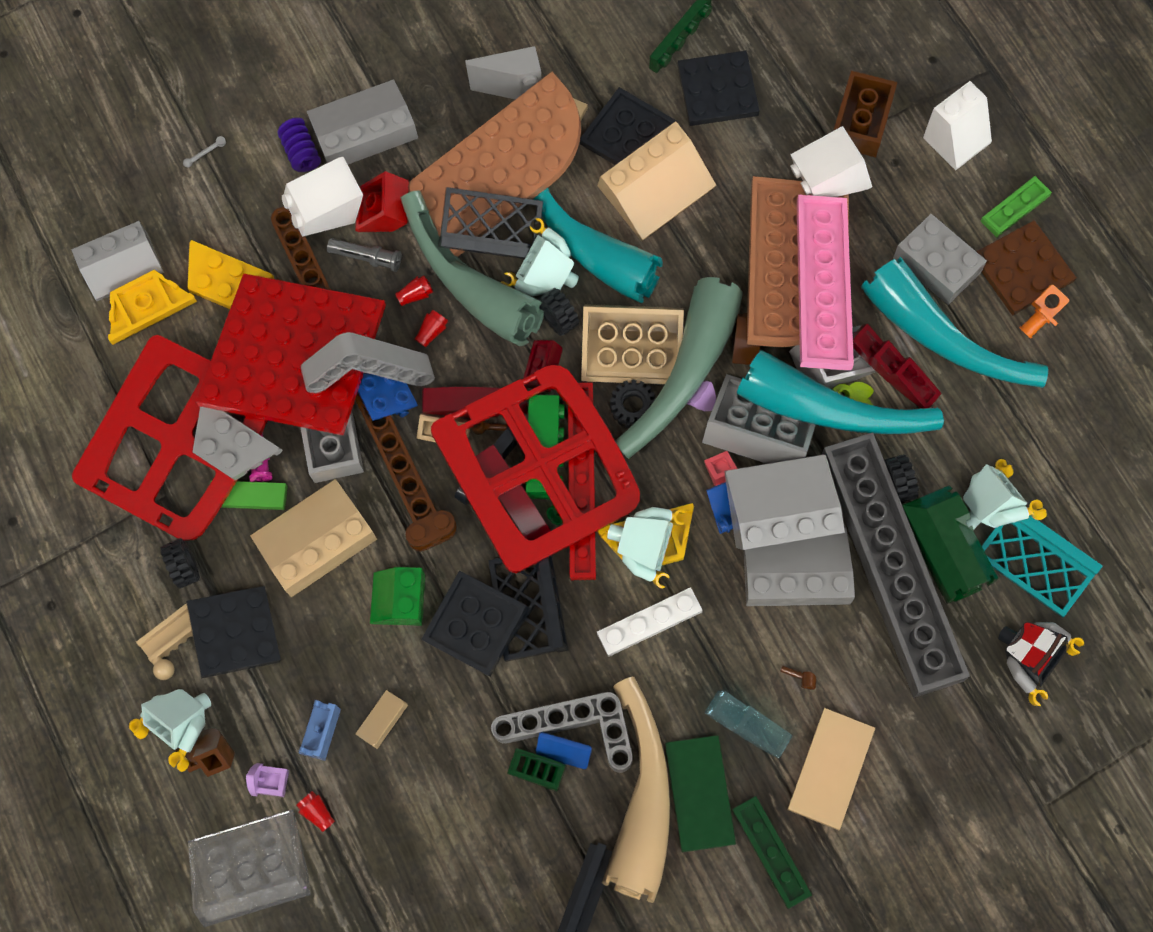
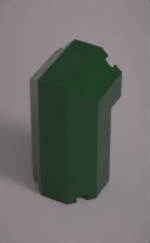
[902,486,999,604]

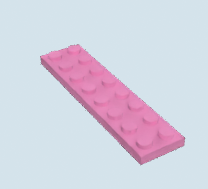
[797,195,854,371]

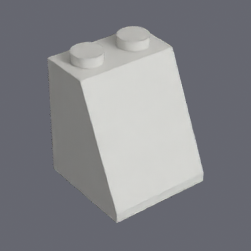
[923,81,992,170]
[790,126,872,197]
[282,157,363,237]

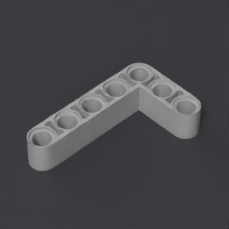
[300,332,435,393]
[491,692,632,773]

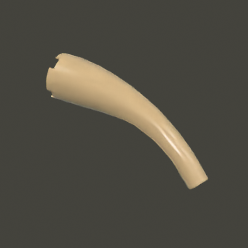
[602,677,670,903]

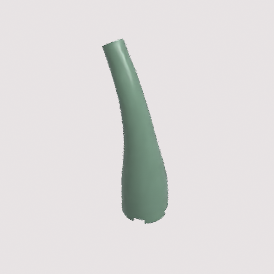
[401,190,544,346]
[615,277,743,459]

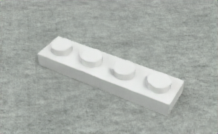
[597,587,702,657]

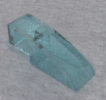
[705,690,793,758]

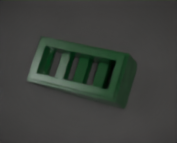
[507,748,567,792]

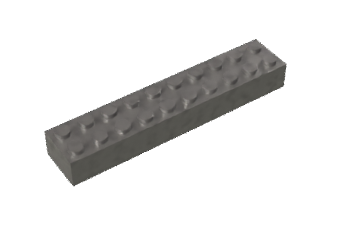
[822,433,970,698]

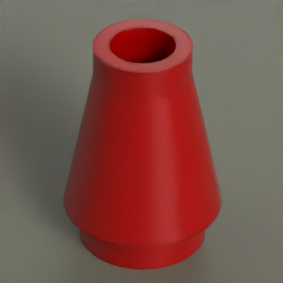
[395,275,433,306]
[415,310,448,348]
[296,791,335,832]

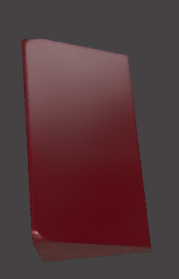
[523,340,563,392]

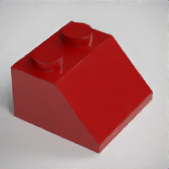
[355,171,409,232]

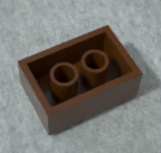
[833,71,898,158]

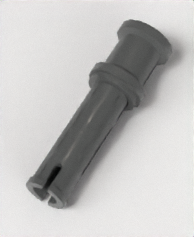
[327,238,402,272]

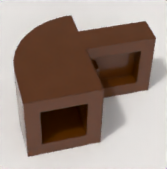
[732,313,760,365]
[175,728,234,777]

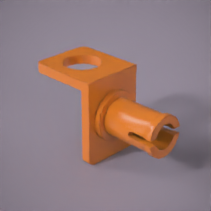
[1019,284,1069,339]

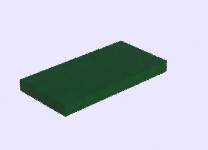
[665,735,736,853]

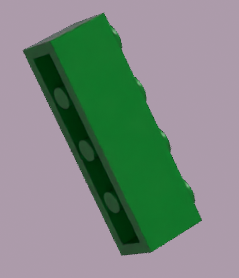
[526,395,565,499]

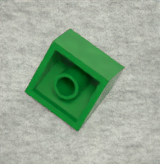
[370,567,426,626]

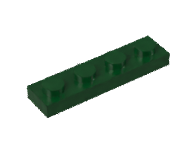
[649,0,713,73]
[732,796,812,909]

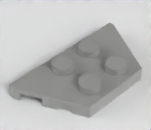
[193,407,283,480]

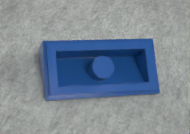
[536,732,592,769]

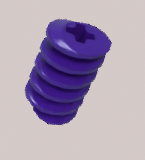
[277,117,321,172]

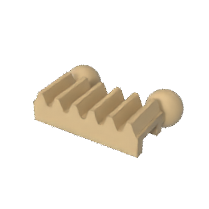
[136,604,193,680]

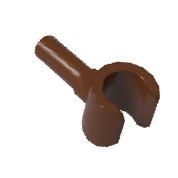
[470,421,506,435]
[780,666,816,690]

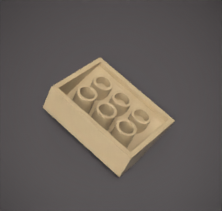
[597,121,716,241]
[581,304,684,384]
[250,479,377,597]

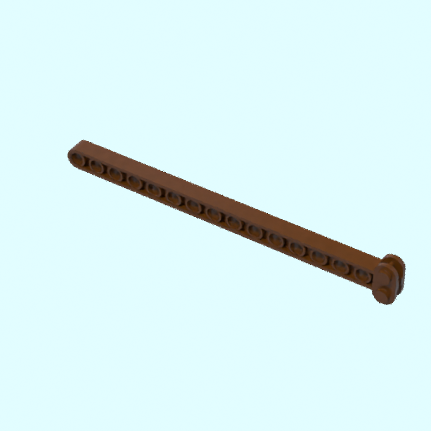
[271,207,457,552]

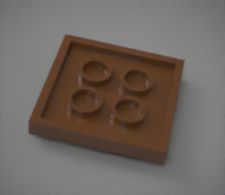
[976,220,1076,316]

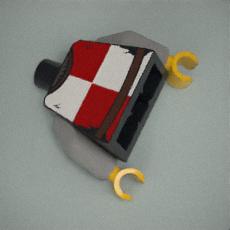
[998,622,1084,706]

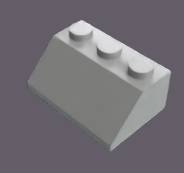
[71,221,164,301]

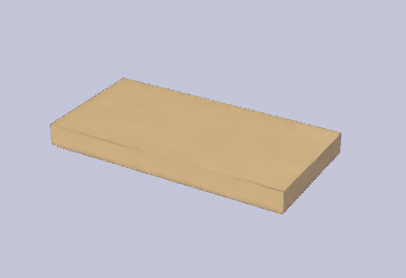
[787,708,875,831]

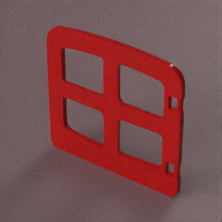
[72,335,268,541]
[431,365,640,573]

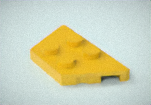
[188,240,274,309]
[108,270,197,345]
[598,503,694,565]

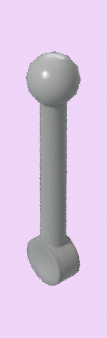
[183,136,226,168]

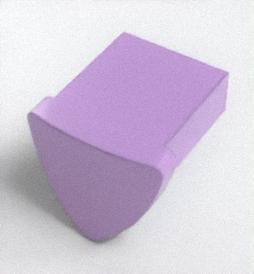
[687,381,716,411]
[246,763,289,797]

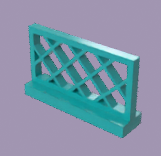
[982,515,1103,618]

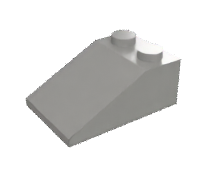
[465,46,542,99]
[789,325,876,389]

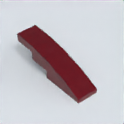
[853,323,942,409]
[422,387,527,418]
[476,445,551,541]

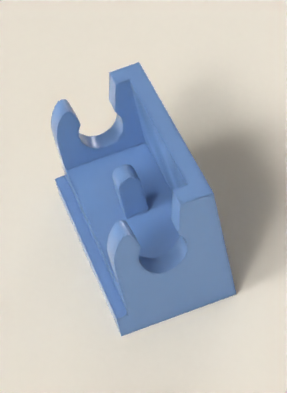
[299,700,341,761]

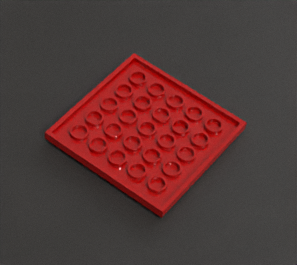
[196,273,386,435]

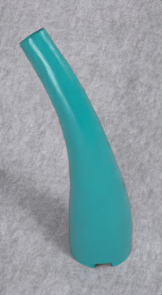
[533,188,663,303]
[861,257,1048,388]
[737,351,944,434]

